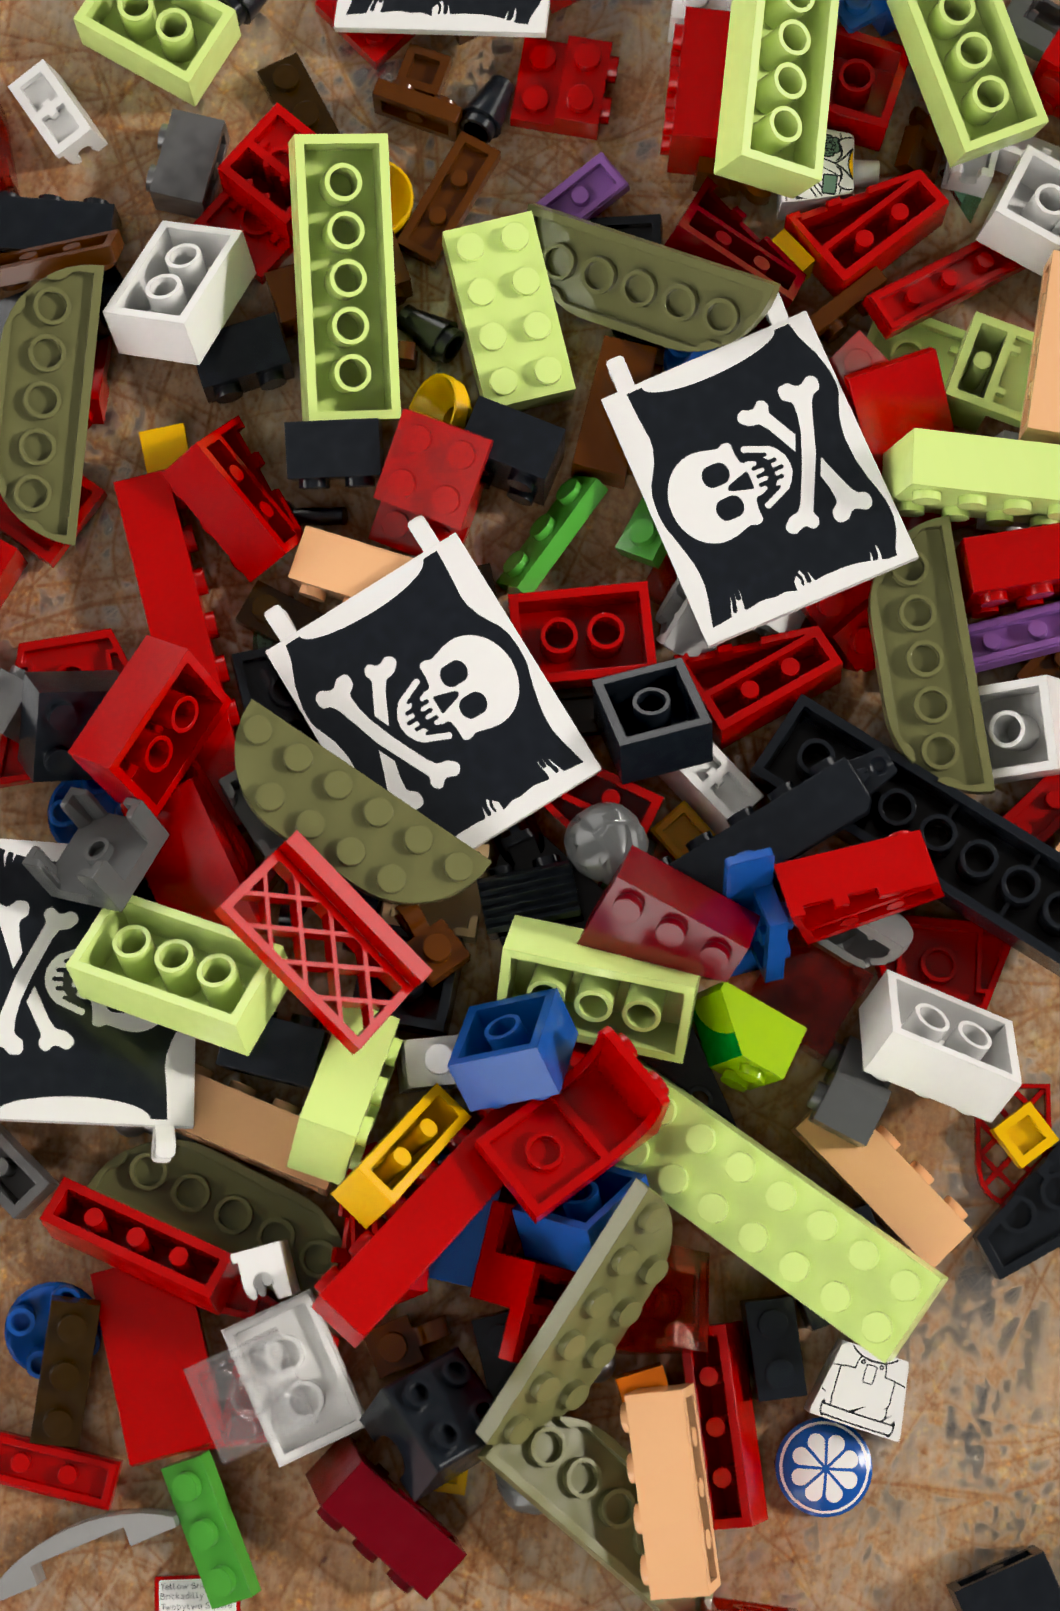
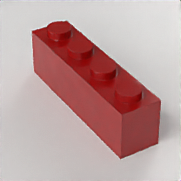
[39,1177,241,1316]
[679,1321,768,1530]

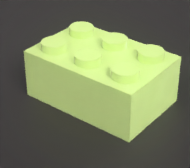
[73,0,241,107]
[287,1007,403,1185]

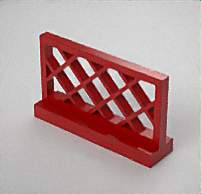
[213,830,433,1055]

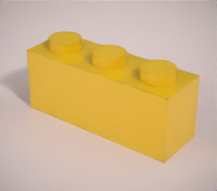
[331,1083,471,1229]

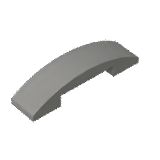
[0,1508,181,1601]

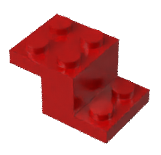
[194,102,316,285]
[368,408,494,557]
[469,1200,576,1363]

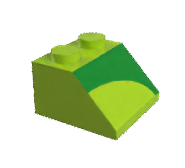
[693,982,807,1092]

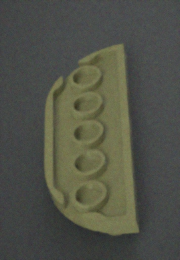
[527,203,781,352]
[0,265,104,546]
[867,515,995,795]
[235,699,492,906]
[87,1140,342,1299]
[475,1178,673,1445]
[477,1416,714,1611]

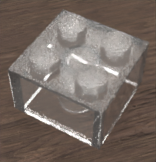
[184,1327,318,1465]

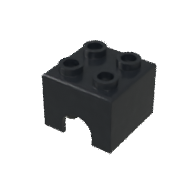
[360,1346,495,1502]

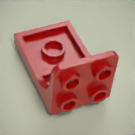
[474,1025,670,1224]

